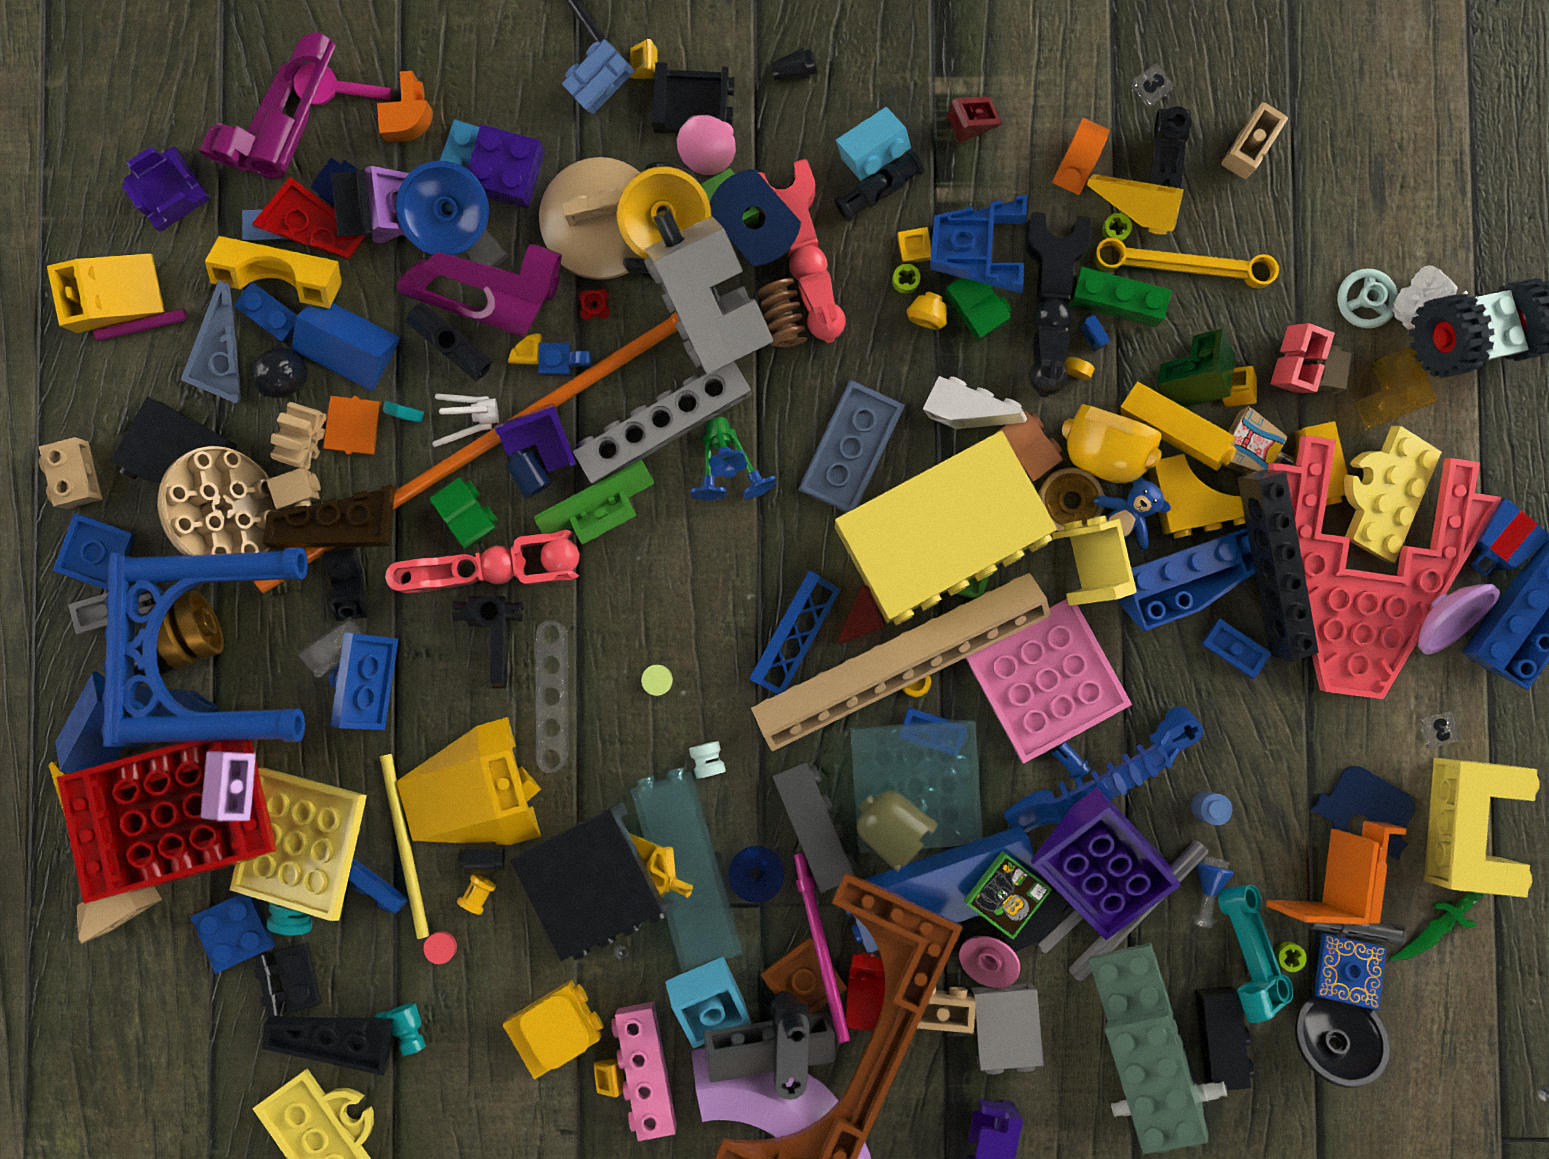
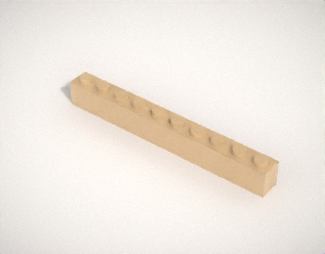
[751,573,1051,751]

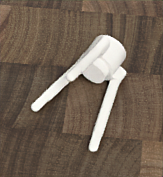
[432,394,499,447]

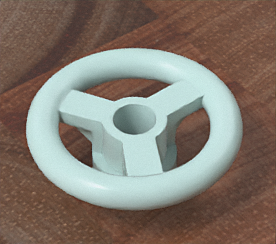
[1337,269,1398,329]

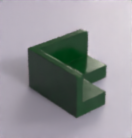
[1157,328,1235,407]

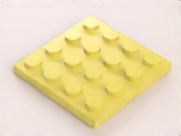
[229,768,367,921]

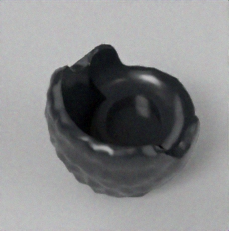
[252,348,307,398]

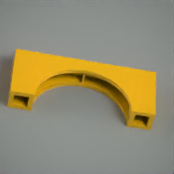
[1148,421,1348,539]

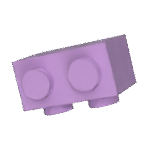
[201,751,256,820]

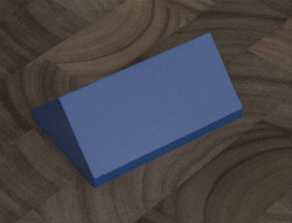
[291,303,401,392]
[55,671,145,773]

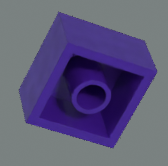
[468,124,545,209]

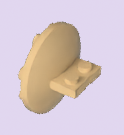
[539,157,644,280]
[158,446,280,555]

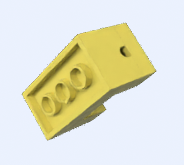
[1424,757,1539,897]

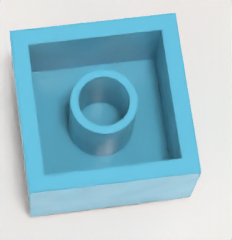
[665,956,752,1048]

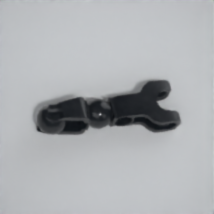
[1025,212,1091,397]

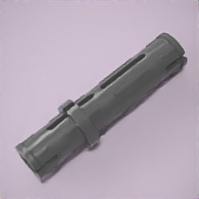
[1308,922,1407,946]

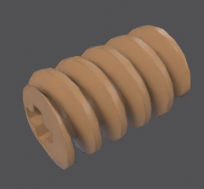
[758,278,808,347]

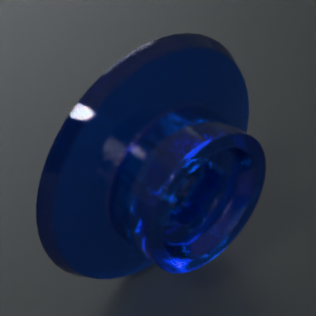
[728,846,784,903]

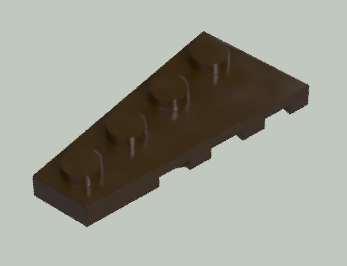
[263,484,395,548]

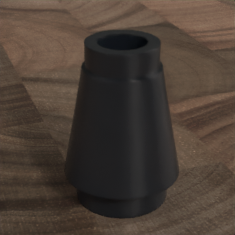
[771,48,817,81]

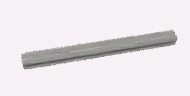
[1069,841,1208,982]

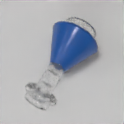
[1192,856,1234,929]

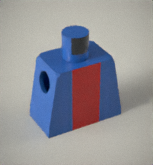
[1471,498,1549,576]

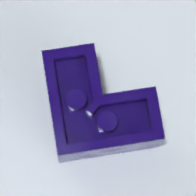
[495,403,577,473]

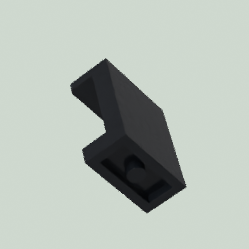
[652,62,735,134]

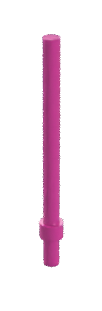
[793,853,850,1043]

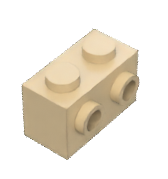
[39,437,103,509]
[917,987,976,1033]

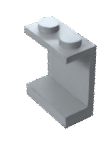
[970,983,1044,1074]

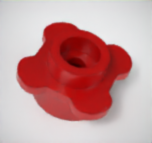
[579,289,610,320]

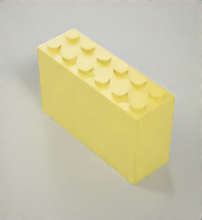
[835,430,1057,625]

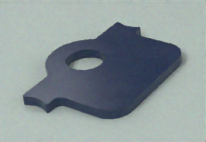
[1310,766,1416,860]

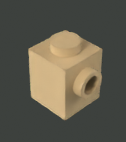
[266,468,321,511]

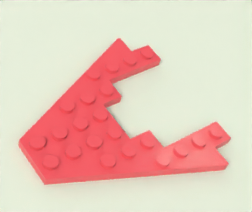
[1268,436,1501,699]

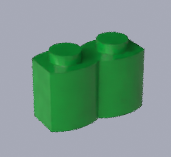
[945,278,1012,342]
[429,477,498,550]

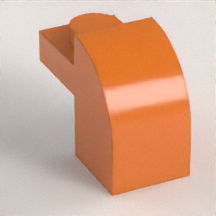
[377,71,433,143]
[1052,117,1110,195]

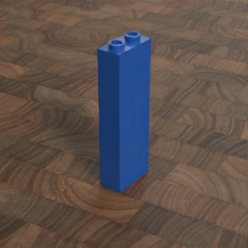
[846,825,1042,954]

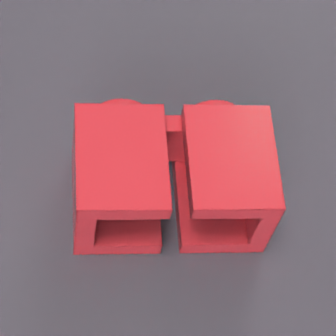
[1270,323,1335,393]

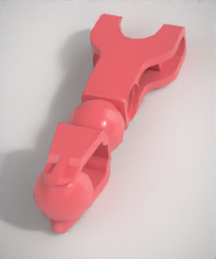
[757,159,846,343]
[386,530,580,594]

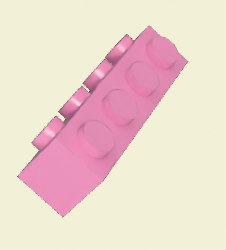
[611,1001,677,1141]

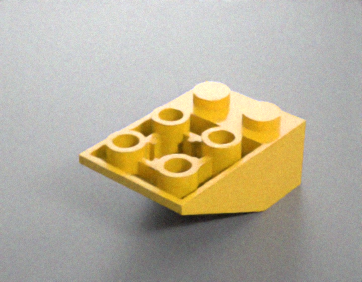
[47,253,165,333]

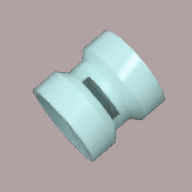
[689,741,726,779]

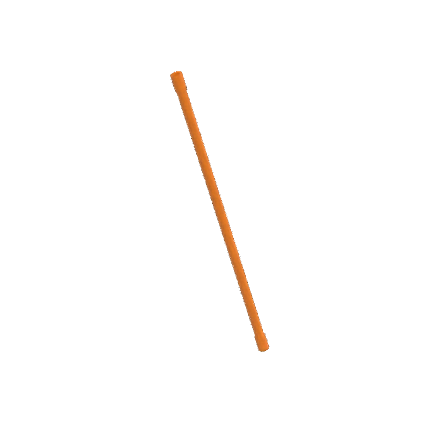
[254,313,679,593]

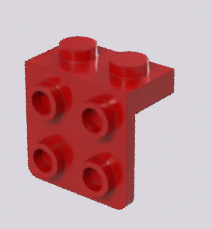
[845,953,885,1032]

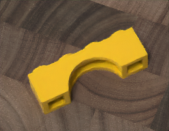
[205,236,342,309]

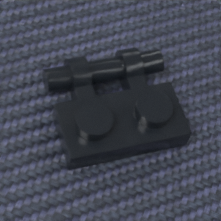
[254,942,322,1017]

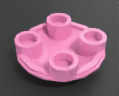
[677,115,736,175]

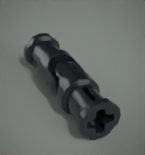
[834,149,925,223]

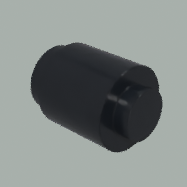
[458,842,505,874]

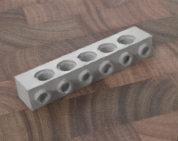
[572,361,752,485]

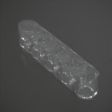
[536,620,569,773]

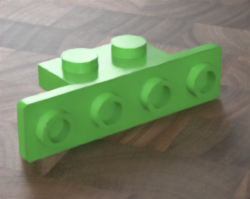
[534,460,654,544]

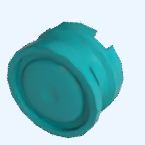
[267,902,313,935]

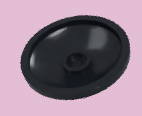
[1295,996,1390,1088]

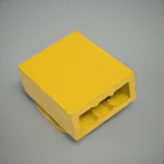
[503,979,604,1080]

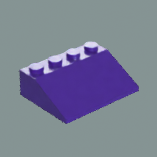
[1031,787,1181,940]

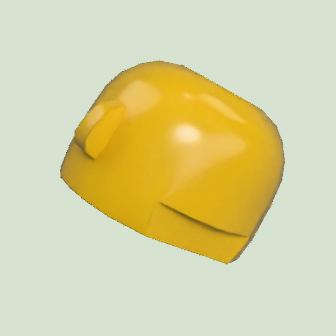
[1062,404,1162,484]

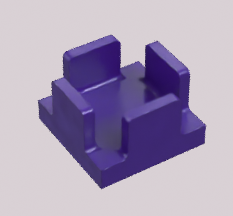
[122,146,210,232]
[967,1099,1023,1159]

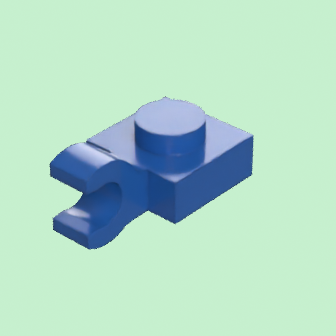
[538,343,592,376]

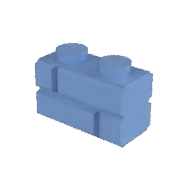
[562,39,635,114]

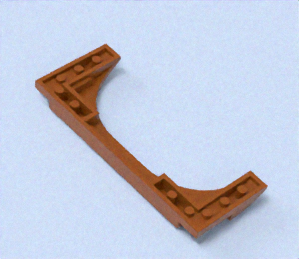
[714,873,962,1159]

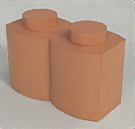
[993,410,1063,482]

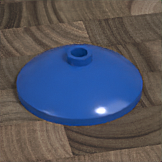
[396,161,489,255]

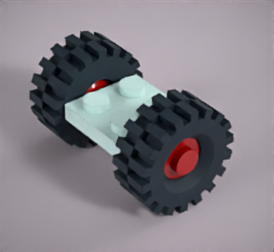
[1409,278,1549,378]

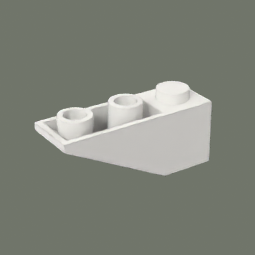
[923,376,1027,429]

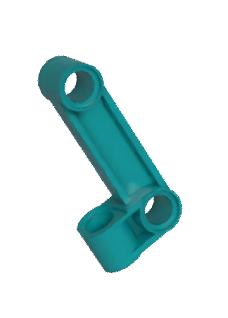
[1218,884,1293,1023]

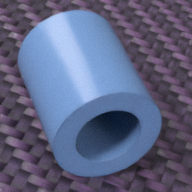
[1191,791,1232,825]

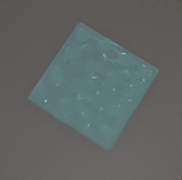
[850,719,983,853]

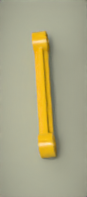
[1093,238,1279,289]

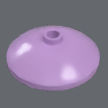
[1418,584,1500,655]

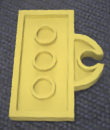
[1344,426,1442,564]
[253,1068,374,1159]

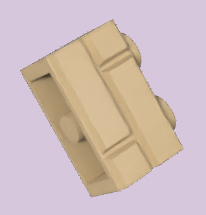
[1221,102,1288,179]

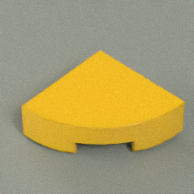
[508,334,542,366]

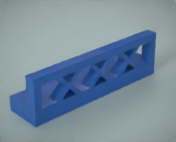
[750,570,841,695]

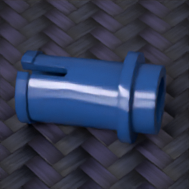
[1051,741,1091,778]

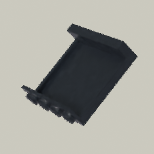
[510,801,675,961]

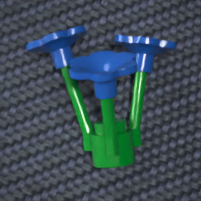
[690,417,777,501]

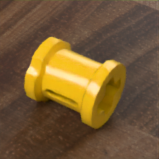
[457,874,496,915]

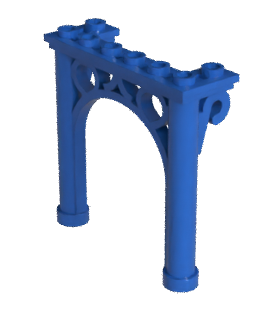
[101,547,308,748]

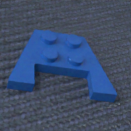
[930,195,1027,293]

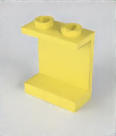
[1052,516,1137,606]

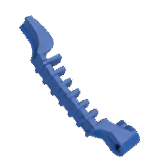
[1004,706,1203,833]

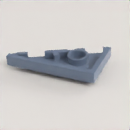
[181,280,242,404]

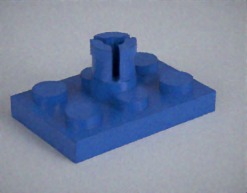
[329,632,398,730]

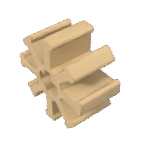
[270,402,326,470]

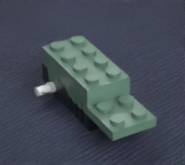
[1088,943,1227,1154]

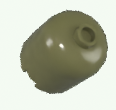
[857,790,938,872]

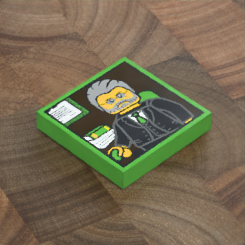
[964,851,1052,939]

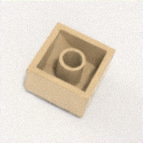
[76,887,162,944]

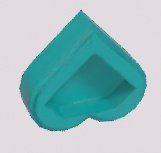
[383,400,424,423]

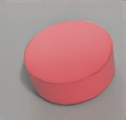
[424,931,457,964]

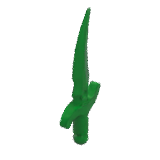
[1389,892,1484,962]

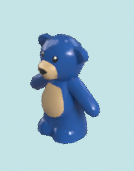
[1093,476,1171,550]

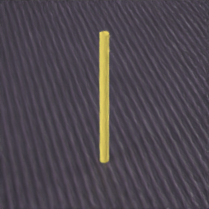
[379,754,430,939]

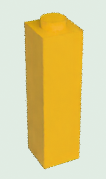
[1120,381,1237,471]

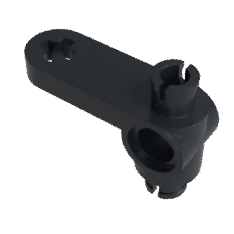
[1150,106,1192,189]
[452,595,524,689]
[771,991,810,1100]

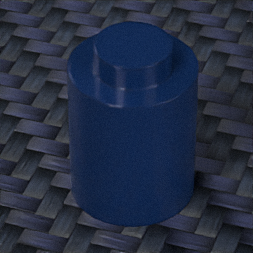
[506,449,552,499]

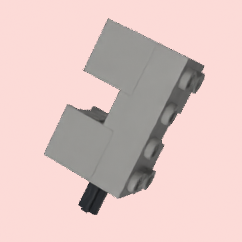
[644,209,774,374]

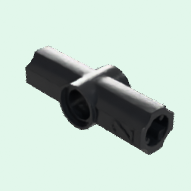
[405,302,493,382]

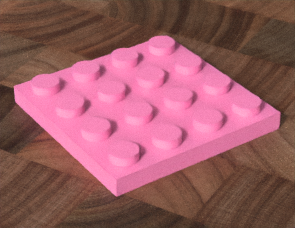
[965,598,1132,764]

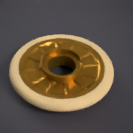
[1038,467,1105,531]

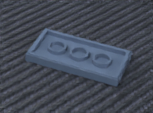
[798,380,905,513]

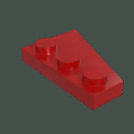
[252,177,367,260]

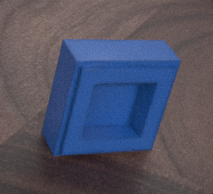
[1079,314,1110,352]

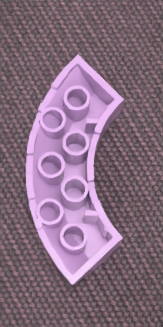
[691,1047,871,1159]

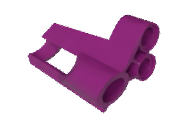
[199,33,336,179]
[396,244,562,338]

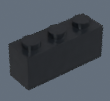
[1195,986,1254,1091]

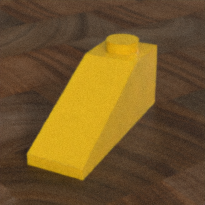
[1087,174,1184,235]

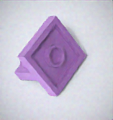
[364,166,409,243]

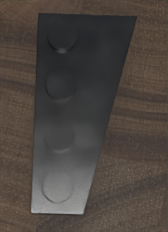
[262,1016,394,1076]

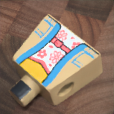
[1222,406,1295,474]

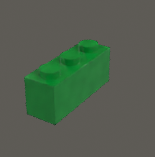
[1068,267,1172,327]

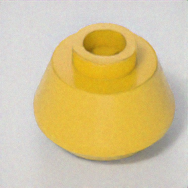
[907,292,947,330]

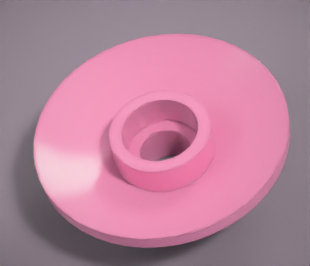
[959,936,1020,988]

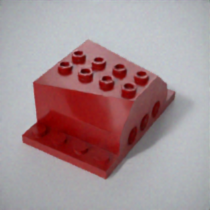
[56,740,277,904]

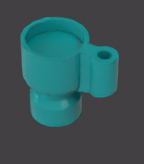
[374,1003,426,1056]

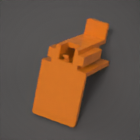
[1266,821,1407,925]

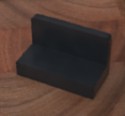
[330,170,372,237]

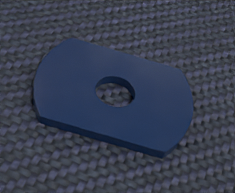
[709,169,801,266]

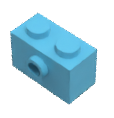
[836,107,911,181]

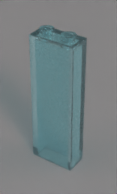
[630,767,743,972]

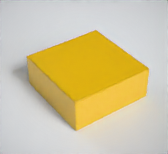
[897,227,931,264]

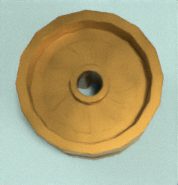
[148,590,224,669]

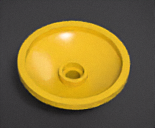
[617,167,711,259]

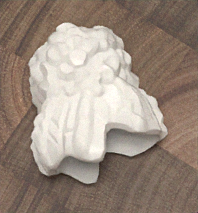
[1392,265,1468,330]

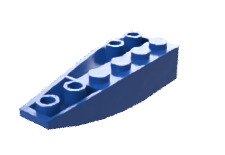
[1118,528,1255,631]
[1461,541,1549,690]

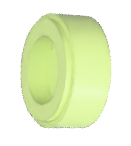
[641,665,673,696]

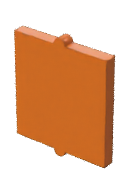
[323,396,382,455]

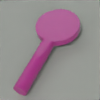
[294,62,393,106]

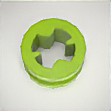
[1102,213,1132,241]
[892,264,921,294]
[1274,941,1307,972]

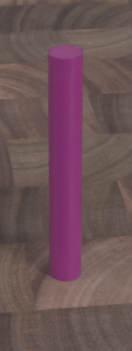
[93,309,188,341]

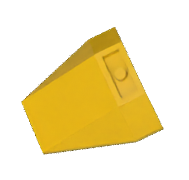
[396,717,541,845]

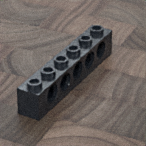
[1237,469,1319,662]

